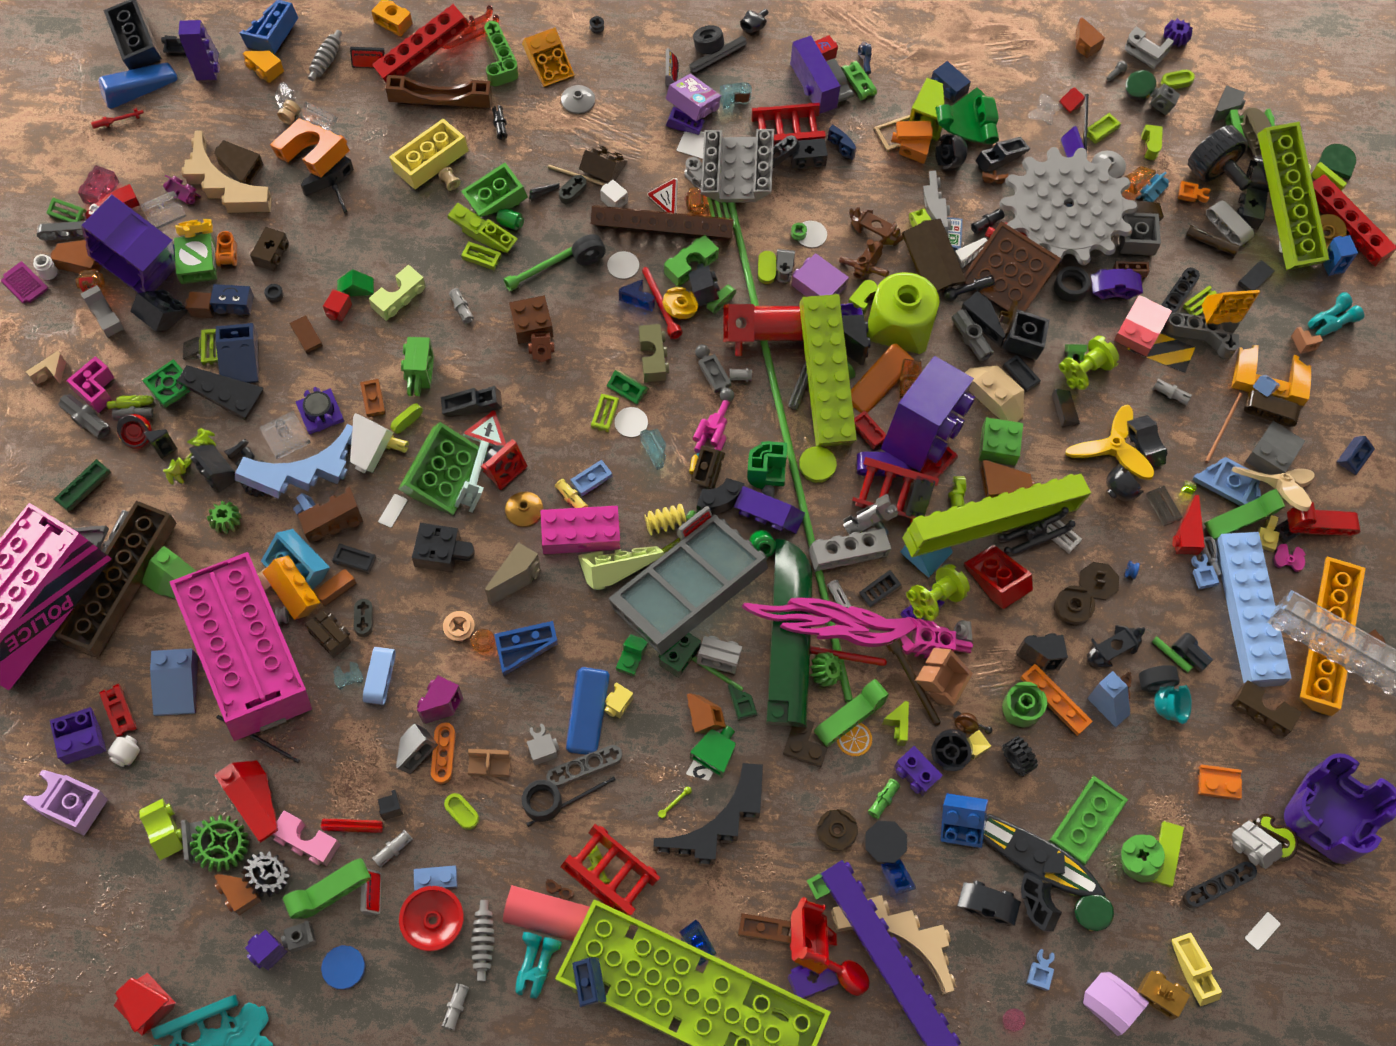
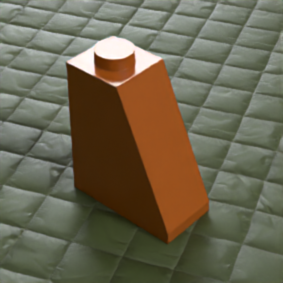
[51,240,102,278]
[980,460,1035,498]

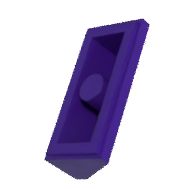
[1061,126,1085,158]

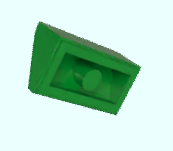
[607,370,649,404]

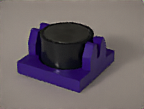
[295,387,344,435]

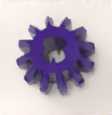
[1163,18,1193,48]

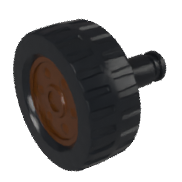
[1188,125,1252,191]

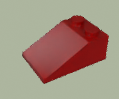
[964,545,1033,609]

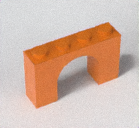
[270,118,350,177]

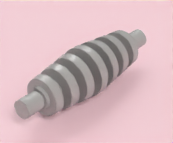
[308,30,342,81]
[471,900,495,982]

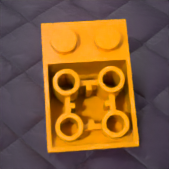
[522,27,575,87]
[1202,290,1260,324]

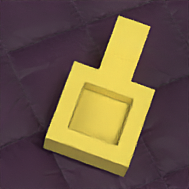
[1258,515,1280,552]

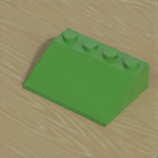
[398,422,488,515]

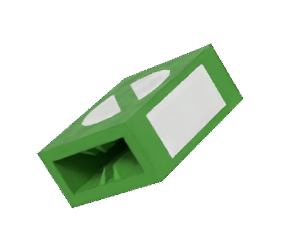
[174,233,217,284]

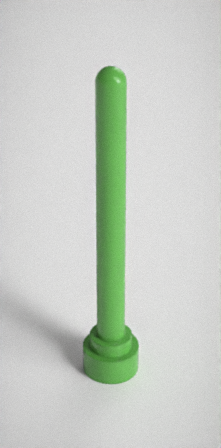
[504,247,573,292]

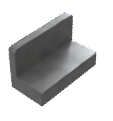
[181,820,212,867]

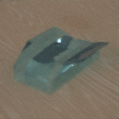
[640,429,666,470]

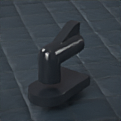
[224,439,255,467]

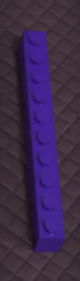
[819,860,961,1046]

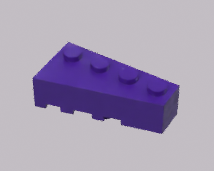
[178,20,220,80]

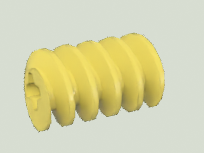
[644,504,686,535]

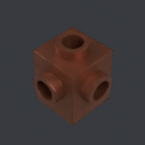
[528,332,555,362]

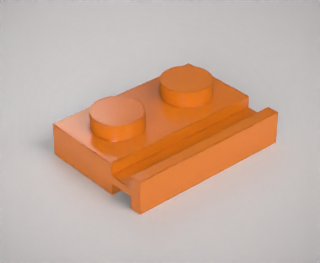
[1199,764,1242,800]

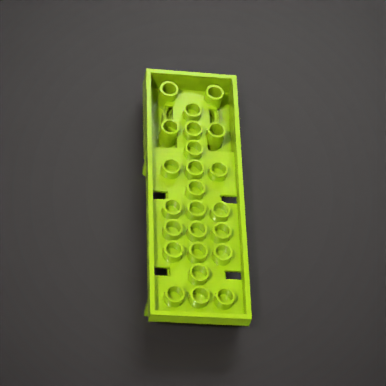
[555,899,831,1046]

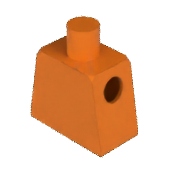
[891,127,934,164]

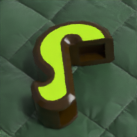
[1252,814,1299,865]

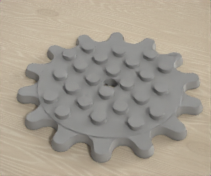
[999,147,1138,265]

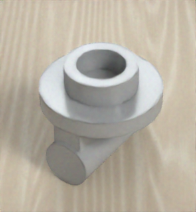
[954,620,973,642]

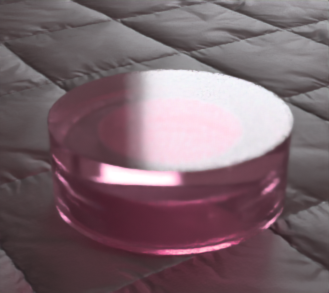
[1003,1008,1026,1032]

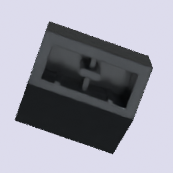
[130,289,188,332]
[842,314,871,365]
[189,444,235,492]
[1016,633,1068,672]

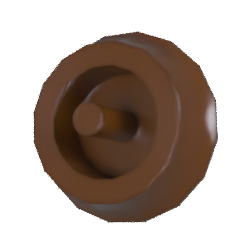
[954,713,979,734]

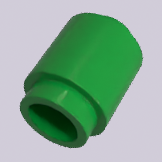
[496,208,524,230]

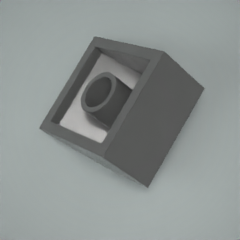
[1119,213,1161,255]

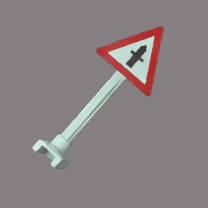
[455,411,506,513]

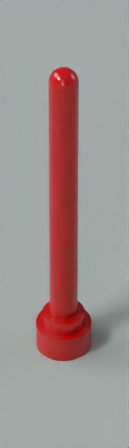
[642,267,683,339]
[810,646,887,666]

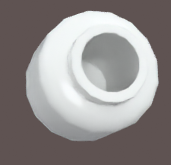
[108,735,140,767]

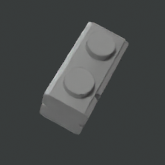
[697,636,742,674]
[1232,820,1283,869]

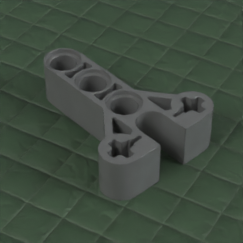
[1164,313,1240,359]

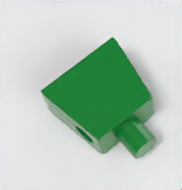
[690,725,736,778]

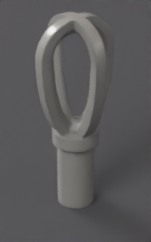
[1201,536,1222,577]

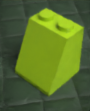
[909,78,944,141]

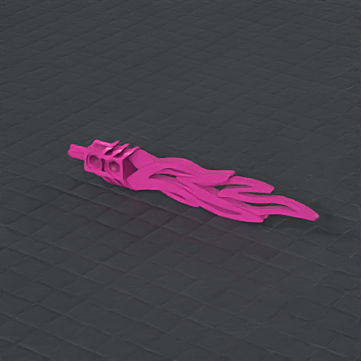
[742,598,973,659]

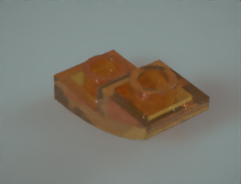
[900,359,922,398]

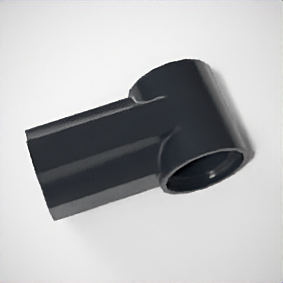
[1171,632,1213,672]

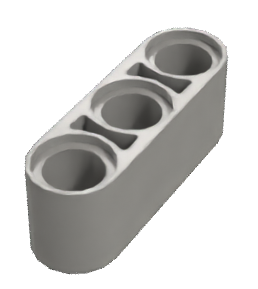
[1206,200,1254,246]

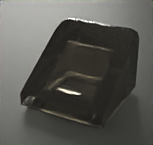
[183,337,201,360]

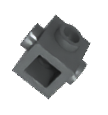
[1150,84,1180,115]

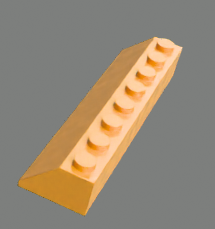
[1300,556,1366,716]

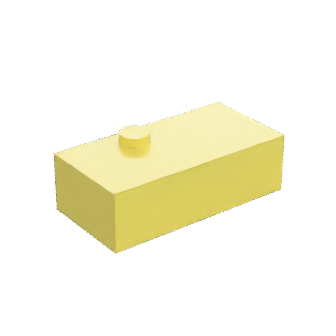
[389,119,469,189]

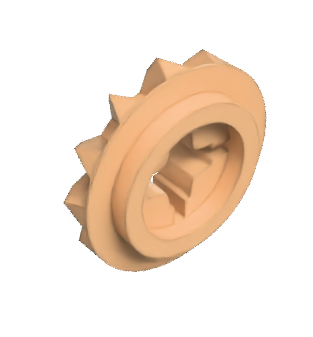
[443,611,475,642]

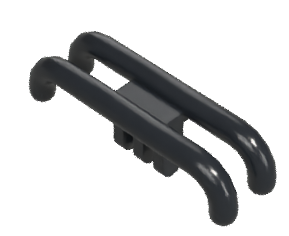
[997,507,1076,556]

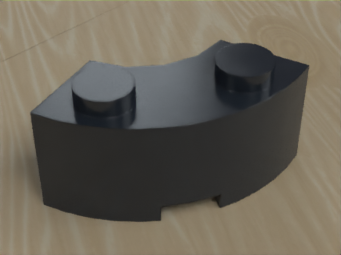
[1127,415,1168,468]
[696,478,745,516]
[1021,873,1062,932]
[957,881,1021,926]

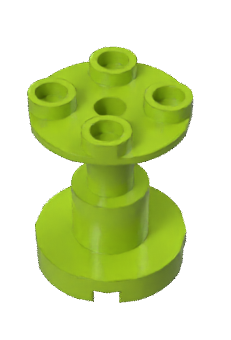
[1058,335,1119,390]
[906,564,970,621]

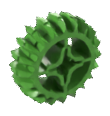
[190,815,249,873]

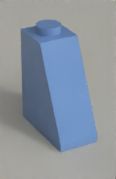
[1087,671,1130,727]

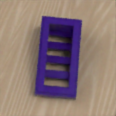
[665,106,705,135]

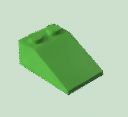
[461,163,528,217]

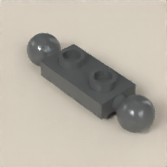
[695,344,734,402]

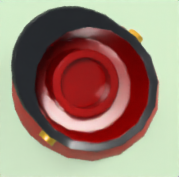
[117,414,152,449]

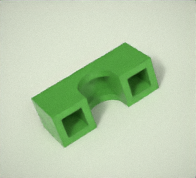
[664,235,719,287]

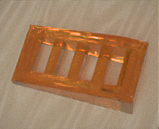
[1125,166,1156,194]

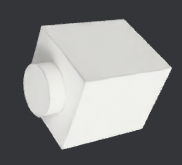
[600,180,628,208]

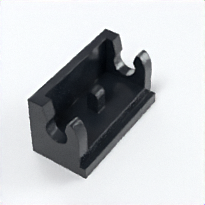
[905,476,936,517]

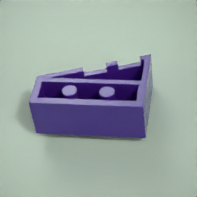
[734,486,805,534]

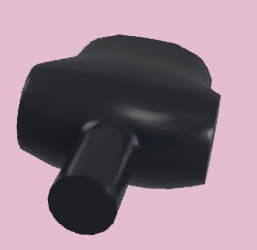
[740,9,769,33]

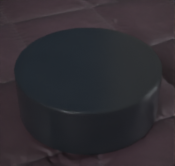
[264,284,284,303]

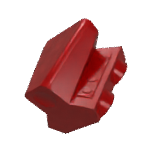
[114,973,176,1036]

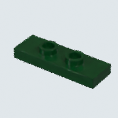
[54,459,111,513]

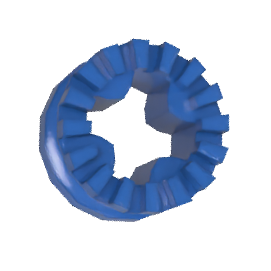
[1125,560,1140,579]

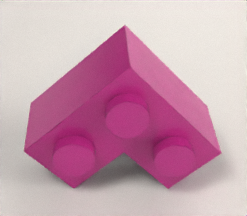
[66,356,114,413]

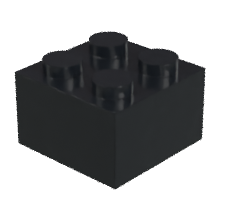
[1003,309,1050,360]

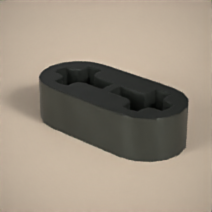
[559,175,587,204]
[353,599,374,637]

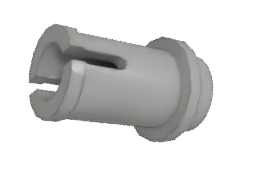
[730,368,752,382]

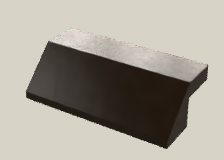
[902,218,966,294]

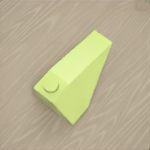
[578,546,664,590]

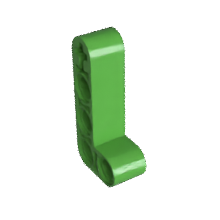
[484,21,518,86]
[1204,489,1285,540]
[814,679,889,747]
[282,858,371,919]

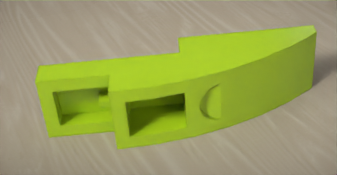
[447,203,518,253]

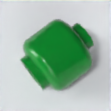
[749,530,776,558]

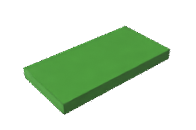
[1049,775,1128,866]

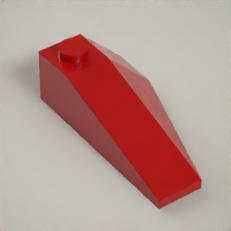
[214,760,278,843]

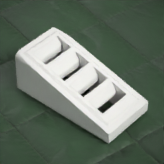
[955,238,988,269]

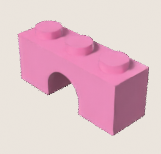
[273,811,341,866]

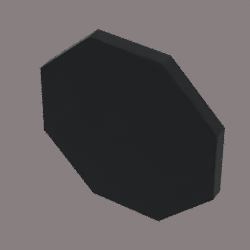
[865,821,907,863]

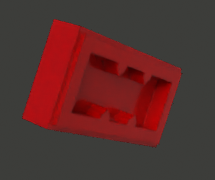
[854,411,886,450]

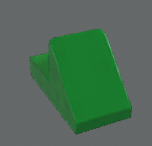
[616,634,648,677]

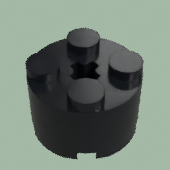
[1246,155,1269,192]

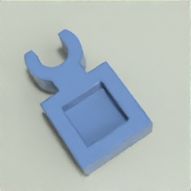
[1191,554,1219,589]
[1027,949,1055,991]

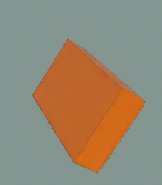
[896,121,932,140]

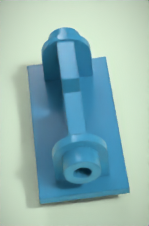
[1136,172,1169,202]

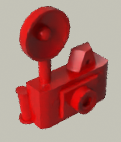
[790,897,870,996]

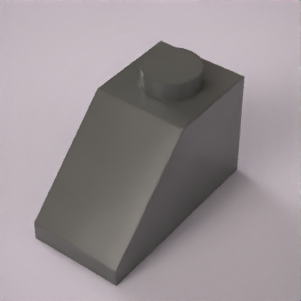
[1211,85,1246,122]
[396,723,438,774]

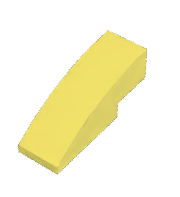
[1171,933,1222,1007]

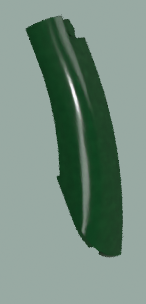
[766,538,812,727]

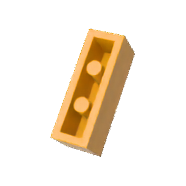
[262,555,321,620]

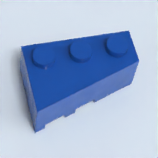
[239,0,299,54]

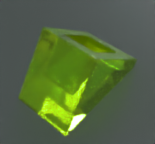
[1182,480,1197,494]

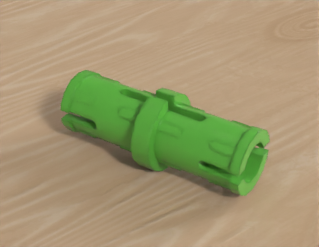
[868,779,901,819]

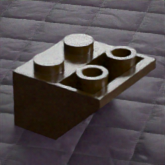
[579,145,628,182]

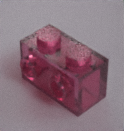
[78,165,119,205]

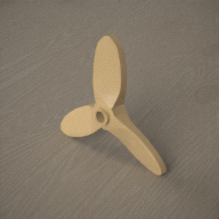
[1232,466,1315,511]

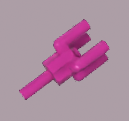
[693,400,730,453]

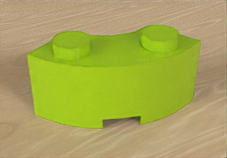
[139,798,183,860]

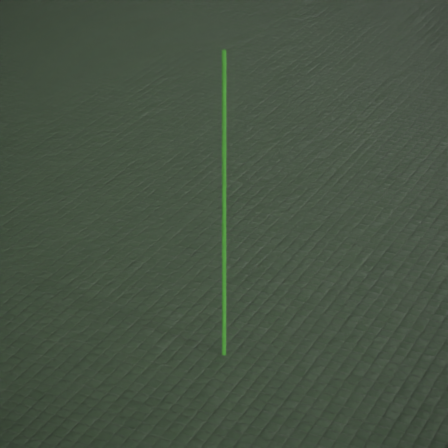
[727,202,853,702]

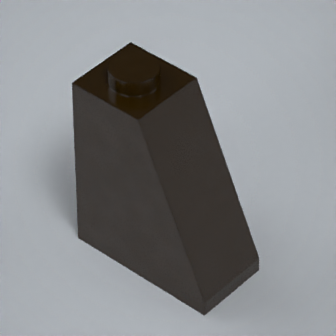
[214,140,264,185]

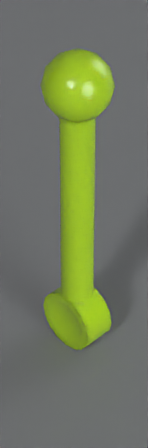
[658,787,692,819]

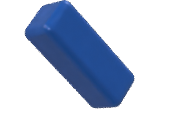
[98,62,177,109]
[566,667,610,755]

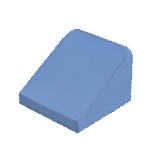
[1253,375,1280,397]

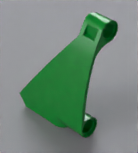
[935,87,999,145]

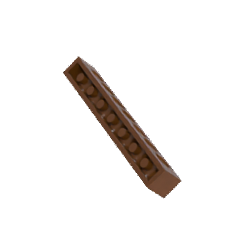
[590,205,734,238]

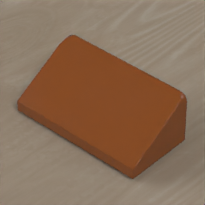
[313,569,357,607]

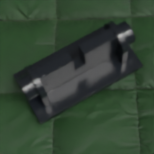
[161,35,185,53]

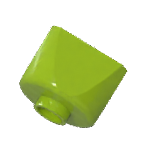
[866,272,940,354]

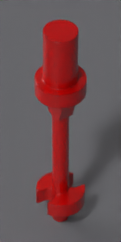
[91,108,144,129]

